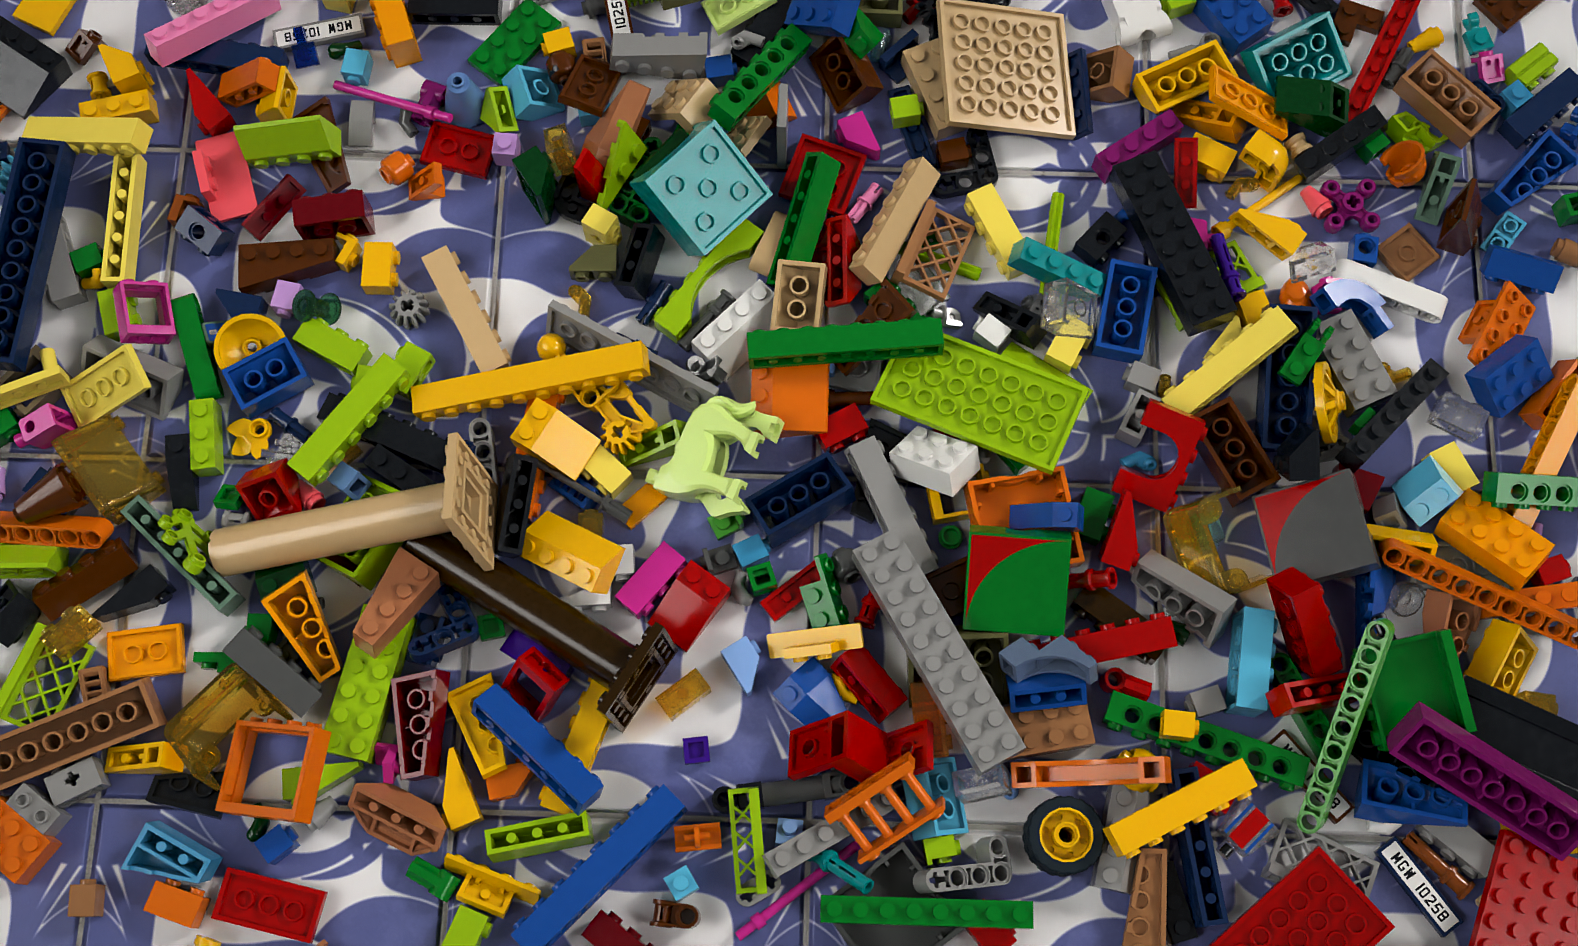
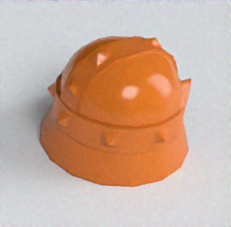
[1379,140,1427,188]

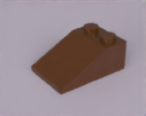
[1436,178,1483,256]

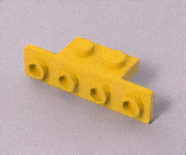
[766,623,864,663]
[444,853,541,919]

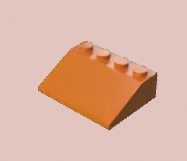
[751,363,830,439]

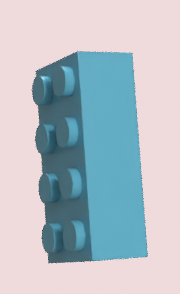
[1224,606,1278,717]

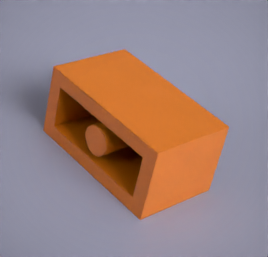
[143,878,211,929]

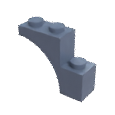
[999,635,1098,685]

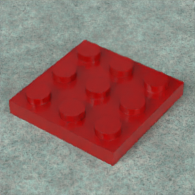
[778,133,867,216]

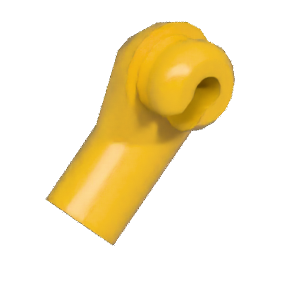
[832,672,858,705]

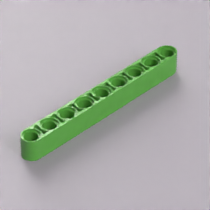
[1297,618,1395,834]

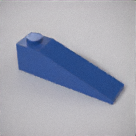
[772,656,847,725]

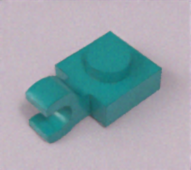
[1462,12,1494,56]

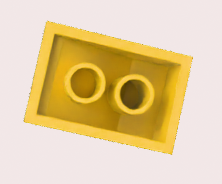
[510,397,602,482]

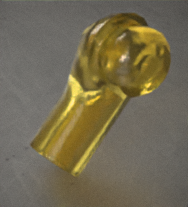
[568,285,592,317]
[1157,374,1171,398]

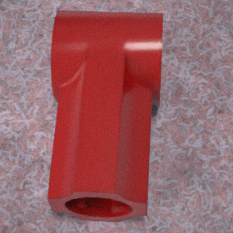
[1099,667,1152,702]

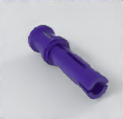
[1209,233,1247,303]

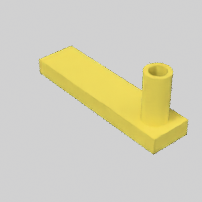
[0,348,71,410]

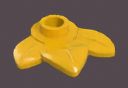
[227,418,273,460]

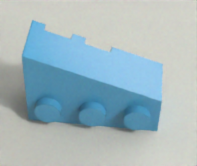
[120,820,223,884]

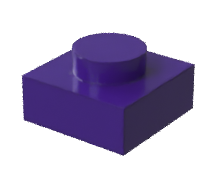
[683,736,710,765]

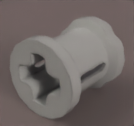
[221,510,253,528]

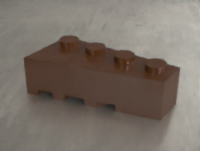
[238,238,340,295]

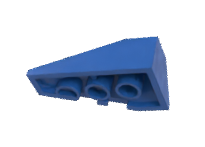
[1355,556,1396,648]
[1354,758,1468,827]

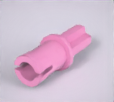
[847,182,884,224]

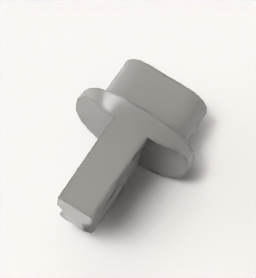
[925,305,963,329]

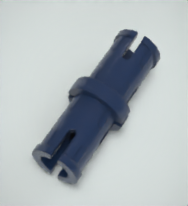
[635,279,674,327]

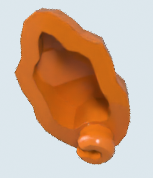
[1279,277,1312,307]

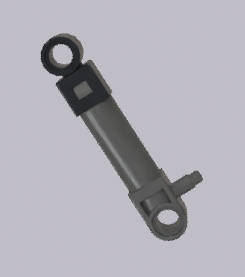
[712,768,860,814]

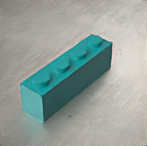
[1007,237,1107,302]

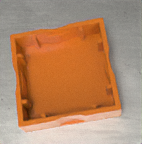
[963,465,1085,568]

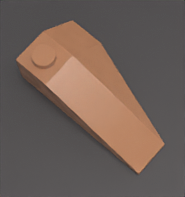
[579,80,651,168]

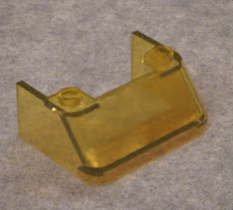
[1163,486,1273,595]
[164,663,294,791]

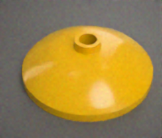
[214,313,286,370]

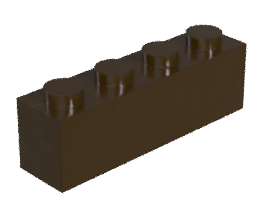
[1070,588,1165,665]

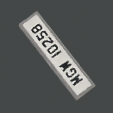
[272,13,367,52]

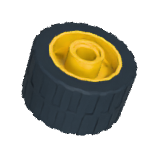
[1022,796,1105,877]

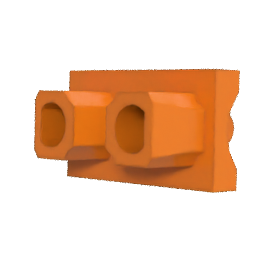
[674,822,722,853]

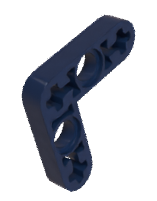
[408,584,480,663]

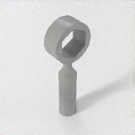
[1168,32,1221,60]

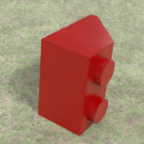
[235,458,302,521]

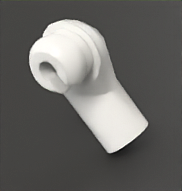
[1365,820,1403,835]

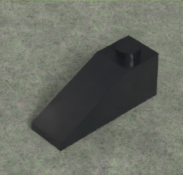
[973,291,1048,350]
[165,433,199,512]
[91,564,176,623]

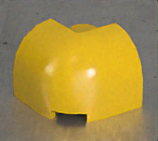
[1238,129,1289,193]

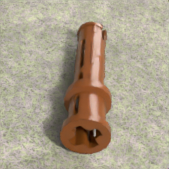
[1401,830,1476,900]

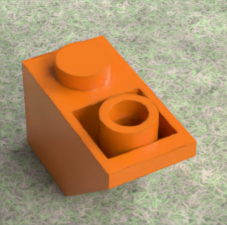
[486,758,534,802]

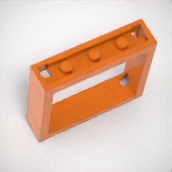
[215,717,331,824]

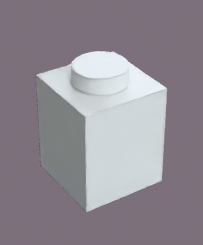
[972,313,1011,353]

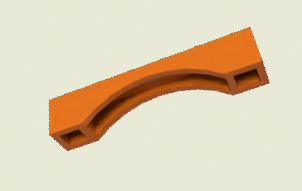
[1011,756,1172,788]

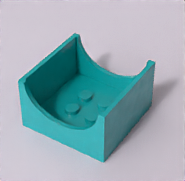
[629,119,773,256]

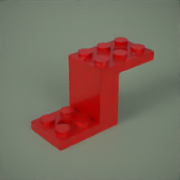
[788,710,934,783]

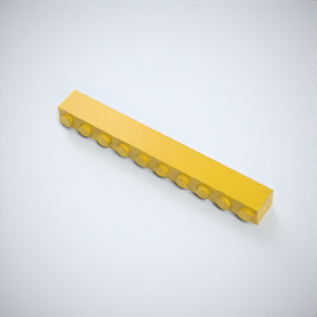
[411,340,651,422]

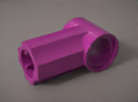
[411,79,446,127]

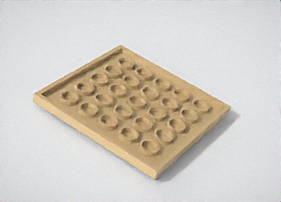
[936,0,1076,140]

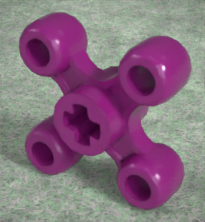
[1320,179,1381,234]

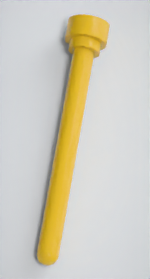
[1211,174,1303,240]

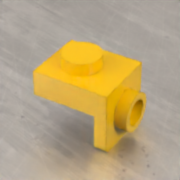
[335,232,363,273]

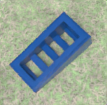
[548,477,603,514]

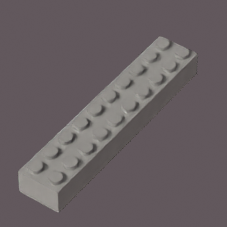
[852,527,1026,777]

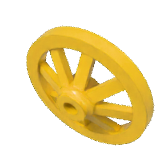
[1312,361,1346,444]

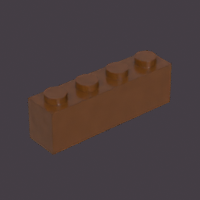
[32,537,139,622]

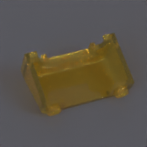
[51,414,167,525]

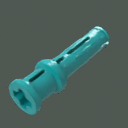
[807,849,874,895]

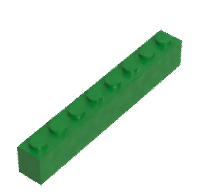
[747,317,944,369]
[820,895,1034,929]

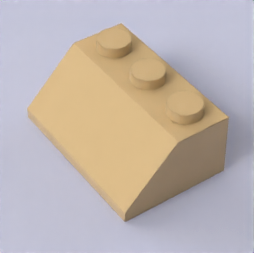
[770,259,828,331]

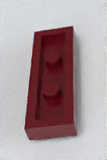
[241,174,307,242]

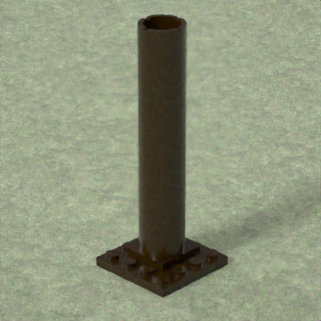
[405,532,678,733]

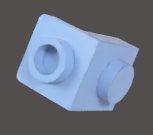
[775,817,803,847]

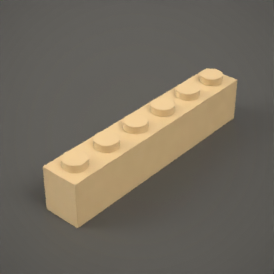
[849,156,941,286]
[421,245,512,372]

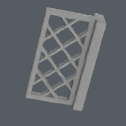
[1260,818,1380,898]

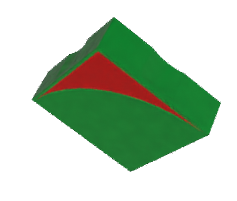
[963,525,1072,637]

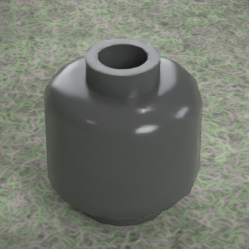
[831,547,862,585]

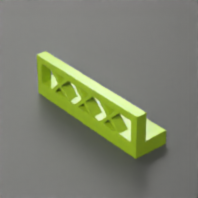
[728,786,767,894]

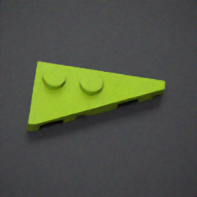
[597,119,648,210]

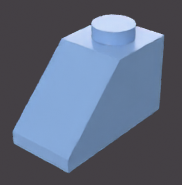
[720,636,761,697]

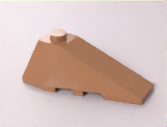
[1422,589,1482,659]

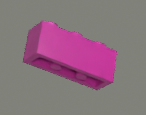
[615,541,687,619]

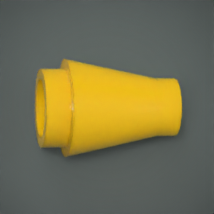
[1407,26,1444,54]

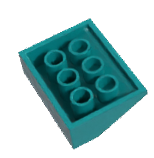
[1240,11,1353,98]

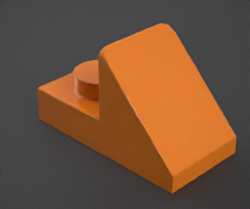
[408,162,445,201]

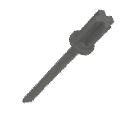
[524,454,633,524]

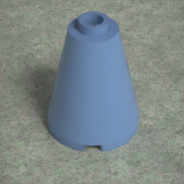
[444,72,485,129]

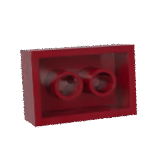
[291,189,376,240]

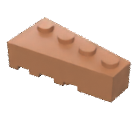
[352,546,441,659]

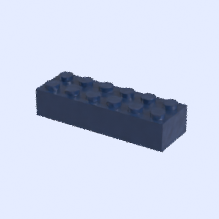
[1255,303,1318,452]

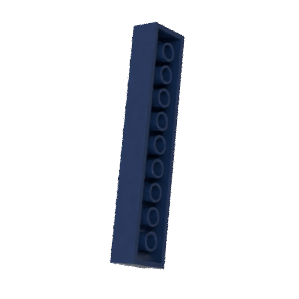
[0,137,76,373]

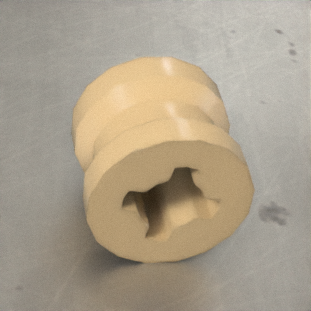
[1284,132,1313,160]

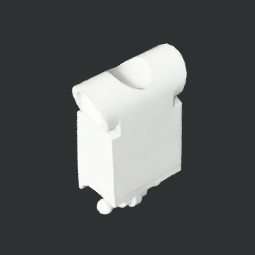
[1101,0,1173,48]

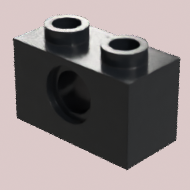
[1072,211,1127,268]

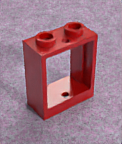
[501,646,570,722]

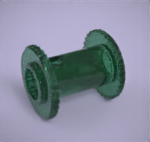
[292,289,342,325]

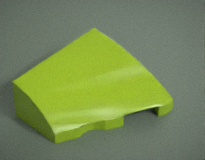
[1385,111,1449,154]

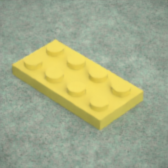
[60,344,152,430]

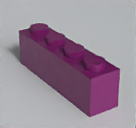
[1091,108,1184,184]

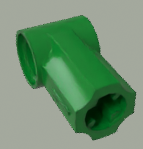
[405,856,461,903]

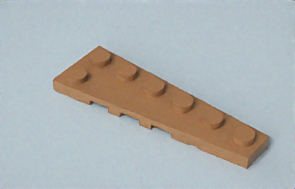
[1122,847,1167,946]

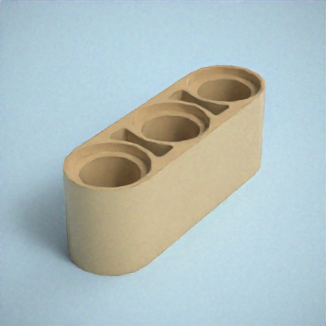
[749,210,787,277]

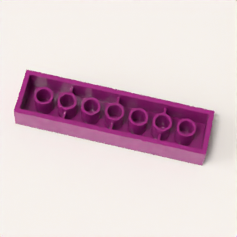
[1386,701,1578,861]

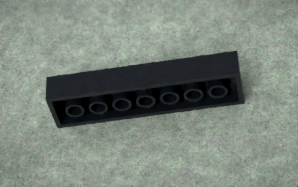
[1109,150,1238,337]

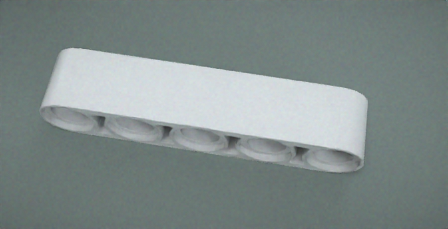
[1332,258,1448,324]

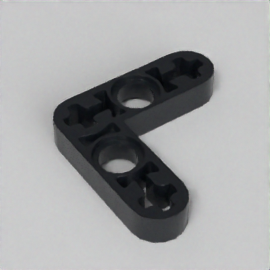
[932,128,998,199]

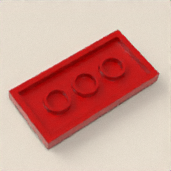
[211,867,328,944]

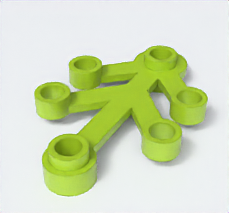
[157,508,212,575]

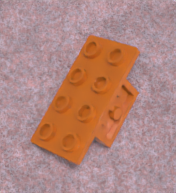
[1458,281,1536,366]

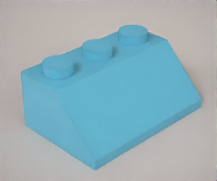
[902,757,969,841]

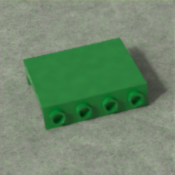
[1351,629,1477,751]

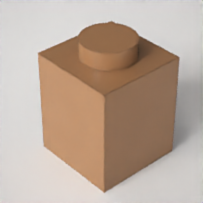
[67,879,106,917]

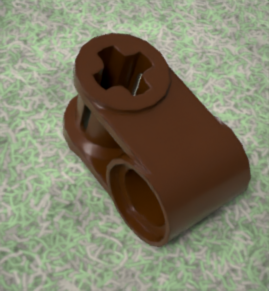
[649,899,701,929]

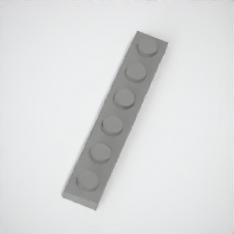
[762,785,903,879]

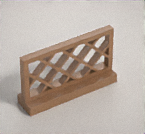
[890,198,976,302]

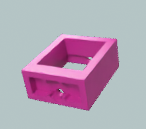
[113,279,176,344]

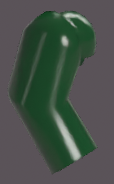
[328,40,363,60]
[246,802,270,842]

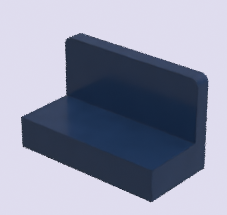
[879,29,919,84]

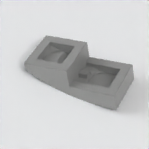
[348,100,375,147]

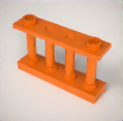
[824,751,945,865]

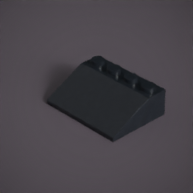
[0,15,73,119]

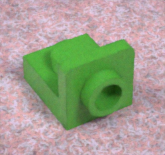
[707,515,746,541]

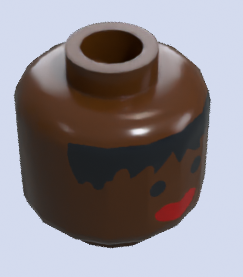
[546,50,576,86]

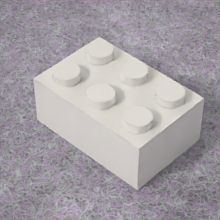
[889,426,980,497]

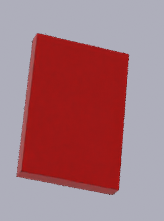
[419,121,494,180]

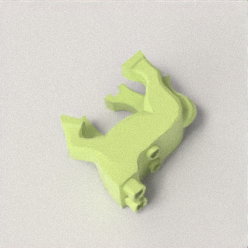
[645,396,785,520]

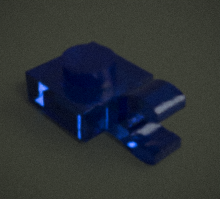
[291,26,320,69]

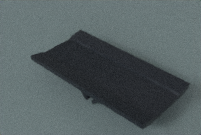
[1463,674,1578,801]

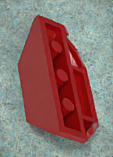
[812,214,862,308]

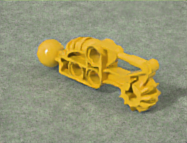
[537,333,658,455]

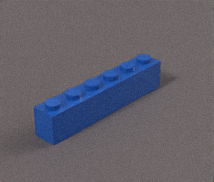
[471,683,604,816]

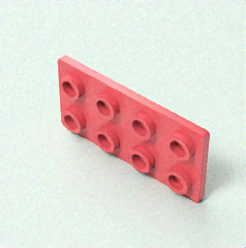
[192,131,258,222]

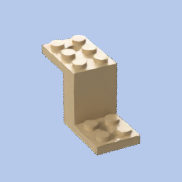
[647,78,773,157]

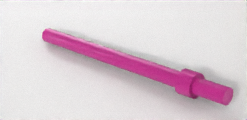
[333,80,453,123]
[735,840,861,941]

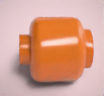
[379,151,415,186]

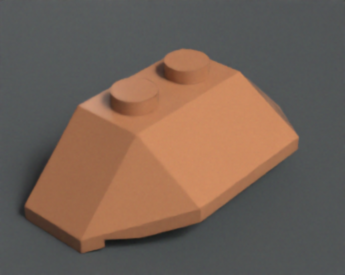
[347,783,447,856]

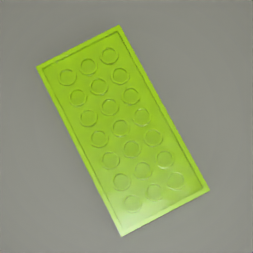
[870,333,1089,475]

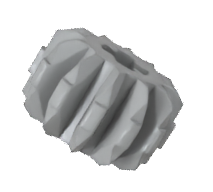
[389,289,430,330]

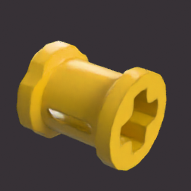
[86,71,112,100]

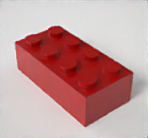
[1266,566,1343,678]

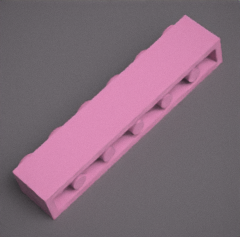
[144,0,282,68]

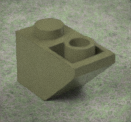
[569,244,619,282]

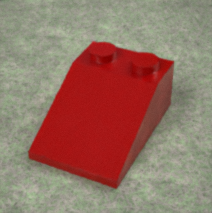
[1098,488,1140,571]
[647,560,731,653]

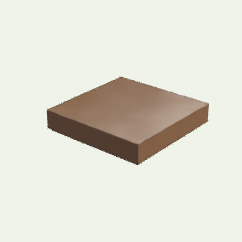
[1377,222,1441,282]

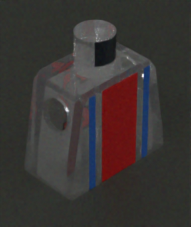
[1216,798,1281,860]

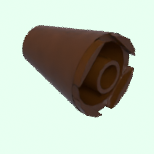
[12,462,90,524]

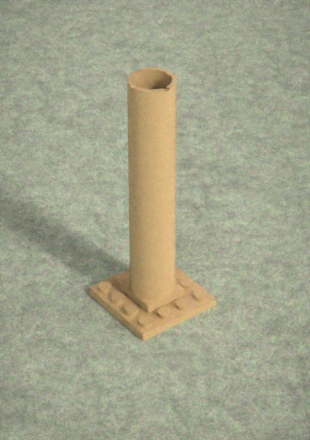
[208,432,498,577]

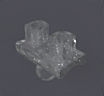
[261,433,301,473]

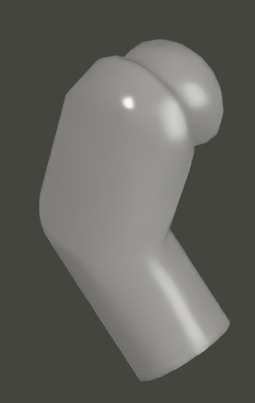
[731,30,765,50]

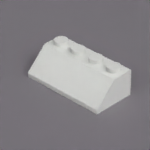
[691,279,774,382]

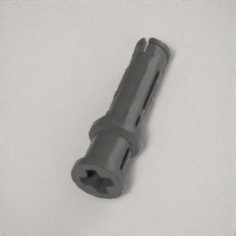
[677,289,736,352]

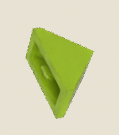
[480,86,519,133]

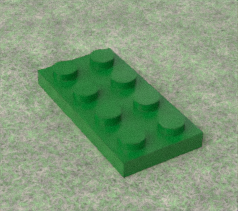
[467,0,562,86]

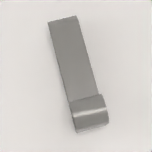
[913,835,1012,894]

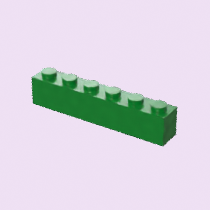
[766,152,841,288]

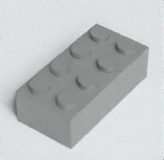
[1316,309,1398,418]

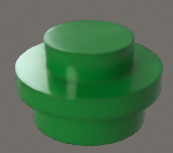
[938,525,963,550]

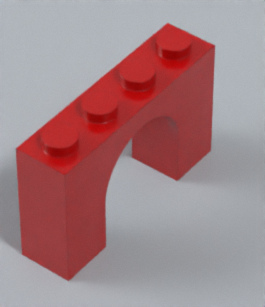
[1111,398,1208,513]

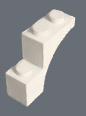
[560,544,636,613]

